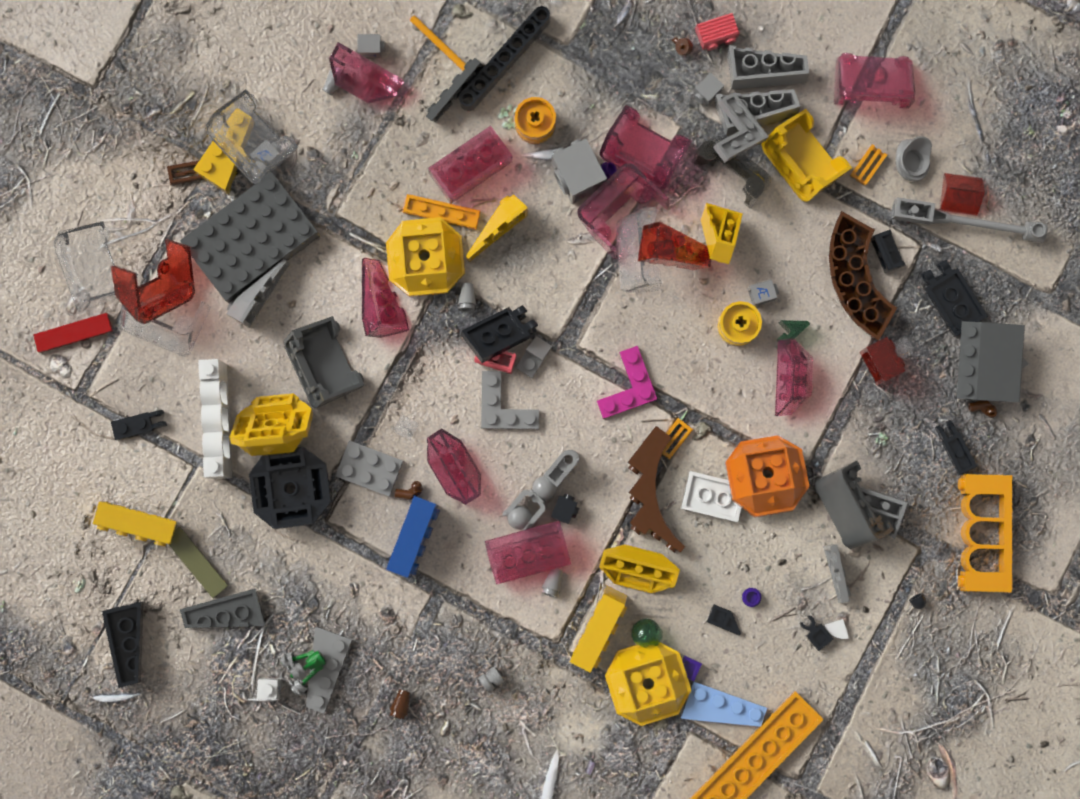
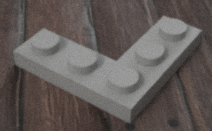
[713,92,769,163]
[481,371,539,429]

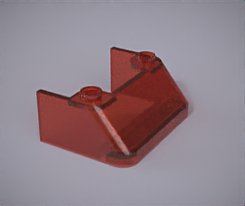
[111,239,195,324]

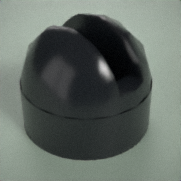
[909,593,926,609]

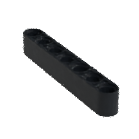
[459,6,550,111]

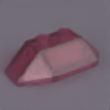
[329,42,404,103]
[775,338,813,416]
[427,429,481,505]

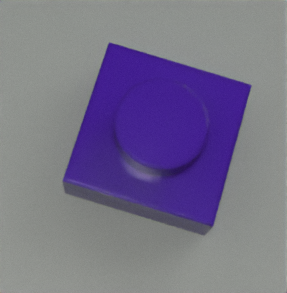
[682,655,702,681]

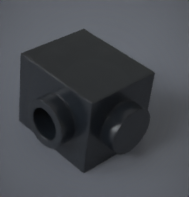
[551,494,579,524]

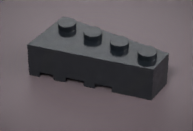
[102,601,143,688]

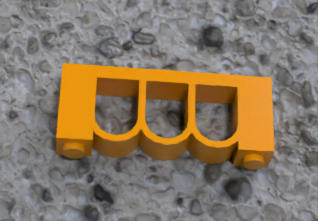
[957,474,1012,592]

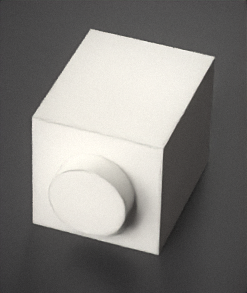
[257,677,281,700]

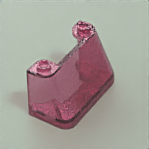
[834,53,915,109]
[599,105,692,190]

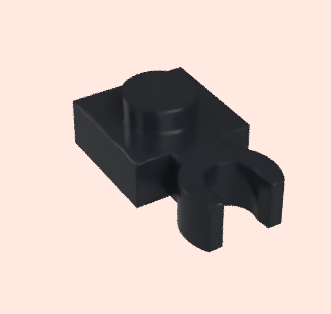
[799,615,833,651]

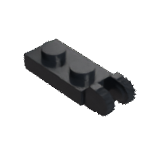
[111,410,167,441]
[935,420,977,476]

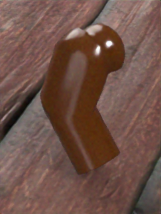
[395,481,423,500]

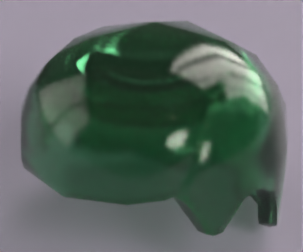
[631,618,663,648]

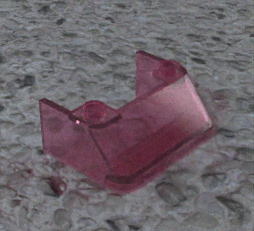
[577,163,669,259]

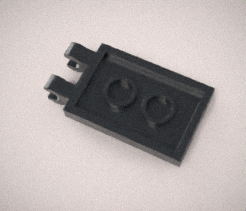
[921,260,988,337]
[461,305,538,363]

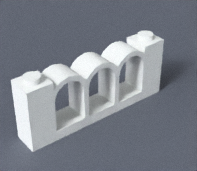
[198,359,232,479]

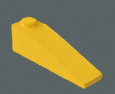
[466,194,528,262]

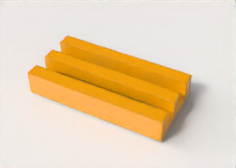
[850,144,887,186]
[662,418,693,460]

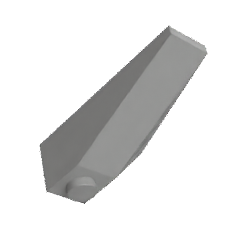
[227,259,289,328]

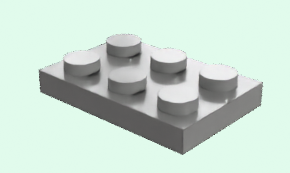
[335,440,403,497]

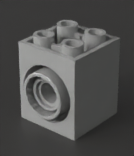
[552,139,607,204]

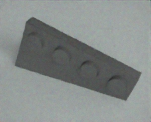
[426,58,485,123]
[180,588,266,628]

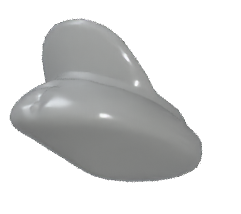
[896,136,932,182]

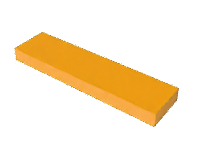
[403,194,481,230]

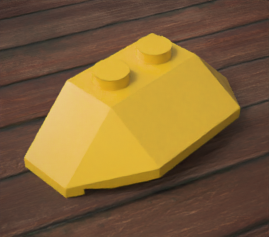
[599,544,680,593]

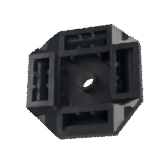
[249,447,332,529]

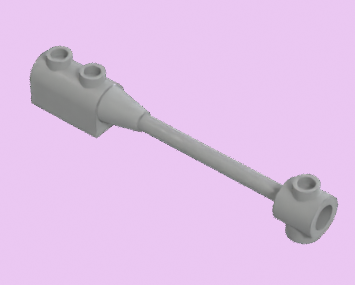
[891,197,1047,243]

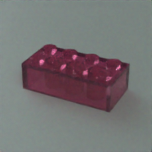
[428,126,513,204]
[485,521,571,585]

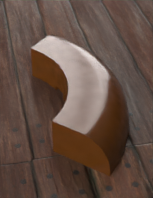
[829,211,897,341]

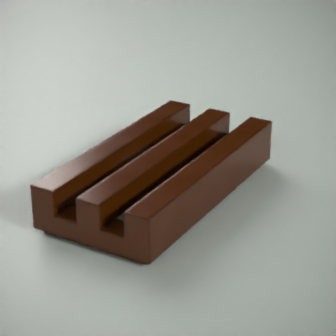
[167,160,204,186]

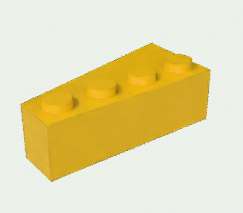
[193,107,255,195]
[93,501,178,547]

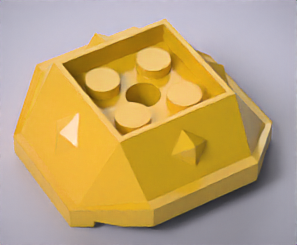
[386,217,465,297]
[229,393,313,456]
[605,639,692,726]

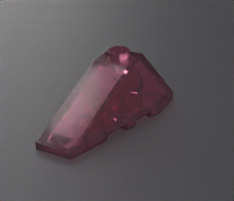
[362,258,409,338]

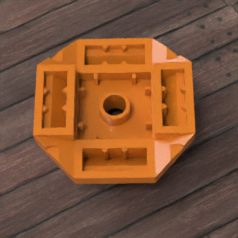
[725,435,810,518]

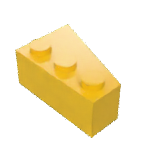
[701,203,743,264]

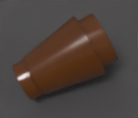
[389,689,410,720]

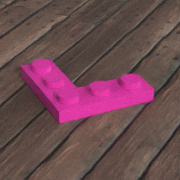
[597,346,657,419]

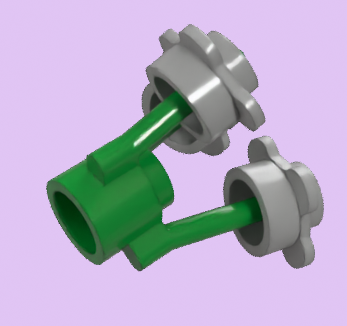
[281,650,326,696]

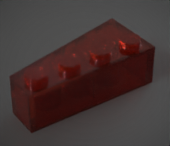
[638,222,712,270]

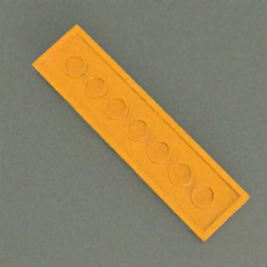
[690,691,824,799]

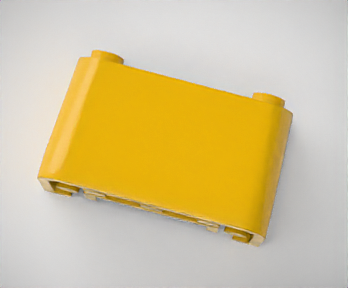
[761,109,852,202]

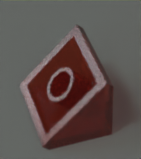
[940,173,985,216]

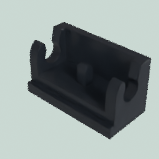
[871,229,905,273]

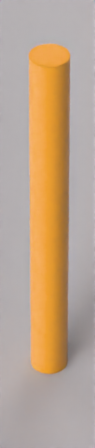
[410,15,466,71]

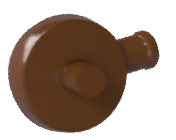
[672,37,693,56]

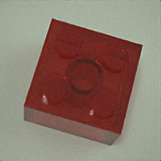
[859,337,905,385]

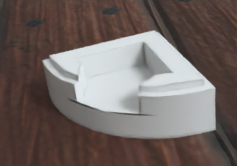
[824,619,849,639]

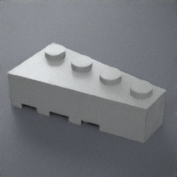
[727,45,809,90]
[715,90,800,137]

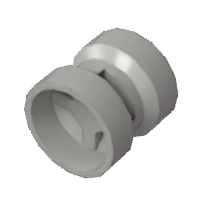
[478,666,505,693]

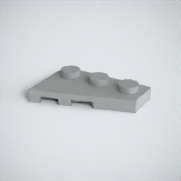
[823,544,851,603]

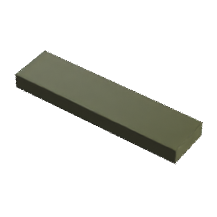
[169,527,229,598]

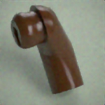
[968,400,998,418]

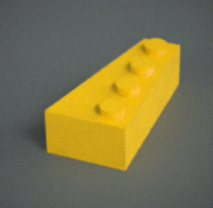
[570,585,627,672]

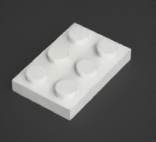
[681,471,741,522]

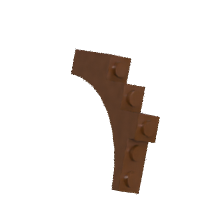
[627,426,685,553]

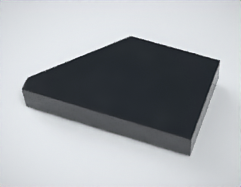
[706,604,741,636]

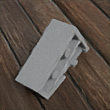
[859,485,908,539]

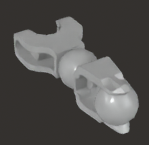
[503,450,579,534]

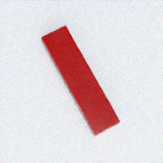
[33,313,113,353]

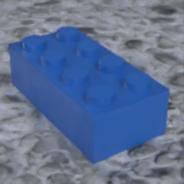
[386,496,440,578]

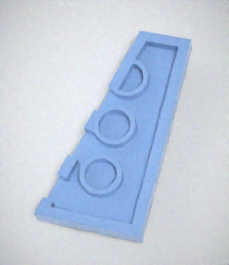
[680,681,767,727]

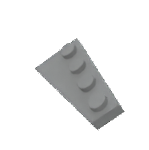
[306,626,353,714]

